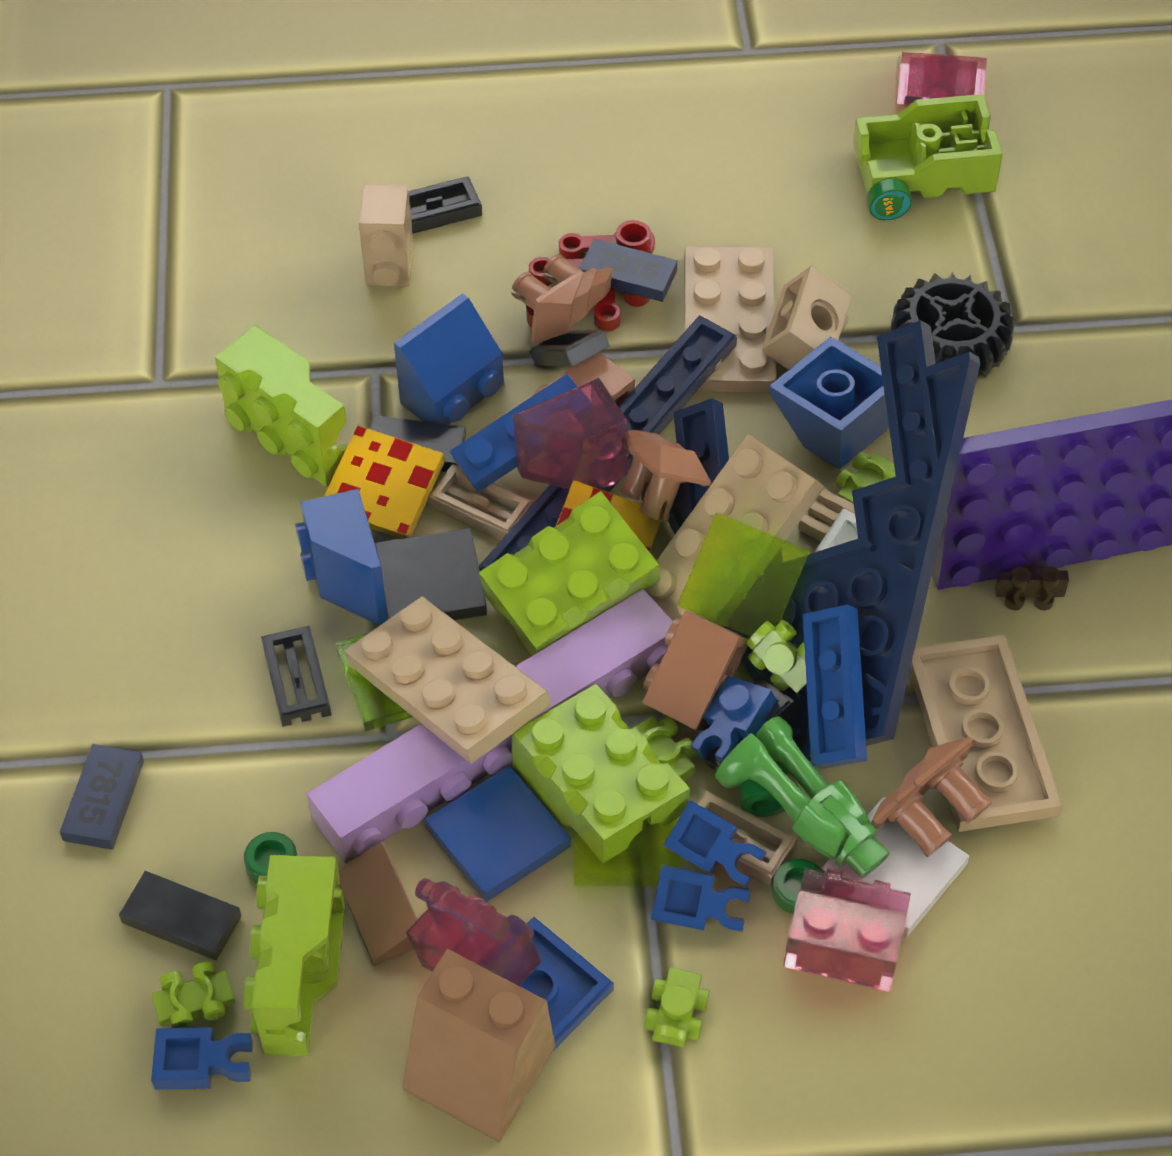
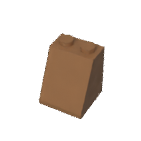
[402,949,556,1143]

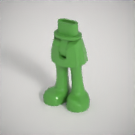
[715,716,890,879]

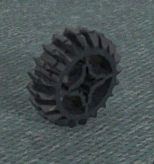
[890,272,1015,376]

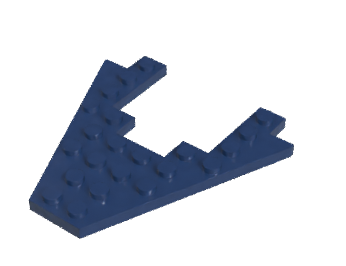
[667,320,980,761]

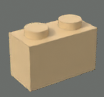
[359,184,414,286]

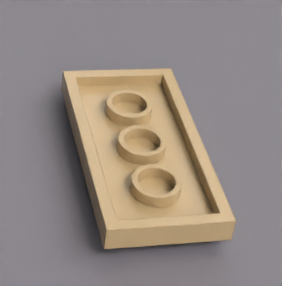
[684,246,777,393]
[645,434,824,627]
[344,596,551,764]
[910,634,1062,832]

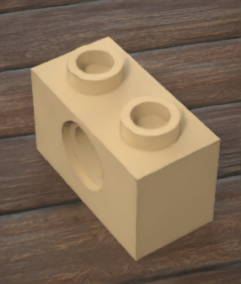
[762,266,852,370]

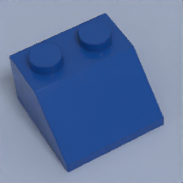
[394,293,504,425]
[769,336,889,470]
[295,489,388,625]

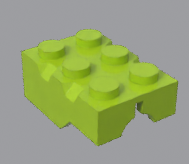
[853,94,1003,198]
[215,324,347,487]
[479,491,660,656]
[512,684,690,863]
[244,855,346,1056]

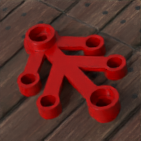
[526,220,655,332]

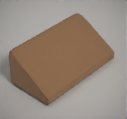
[339,842,424,965]

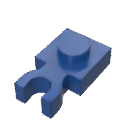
[691,676,777,765]
[663,800,767,888]
[651,865,750,932]
[151,1027,253,1090]

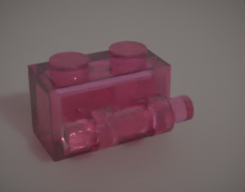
[783,868,911,992]
[406,878,541,986]

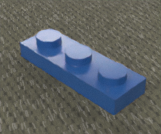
[449,374,596,493]
[803,605,867,769]

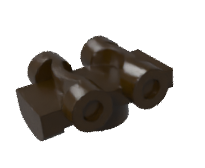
[995,564,1069,611]

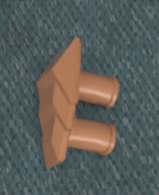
[511,254,613,345]
[621,430,711,521]
[871,737,992,857]

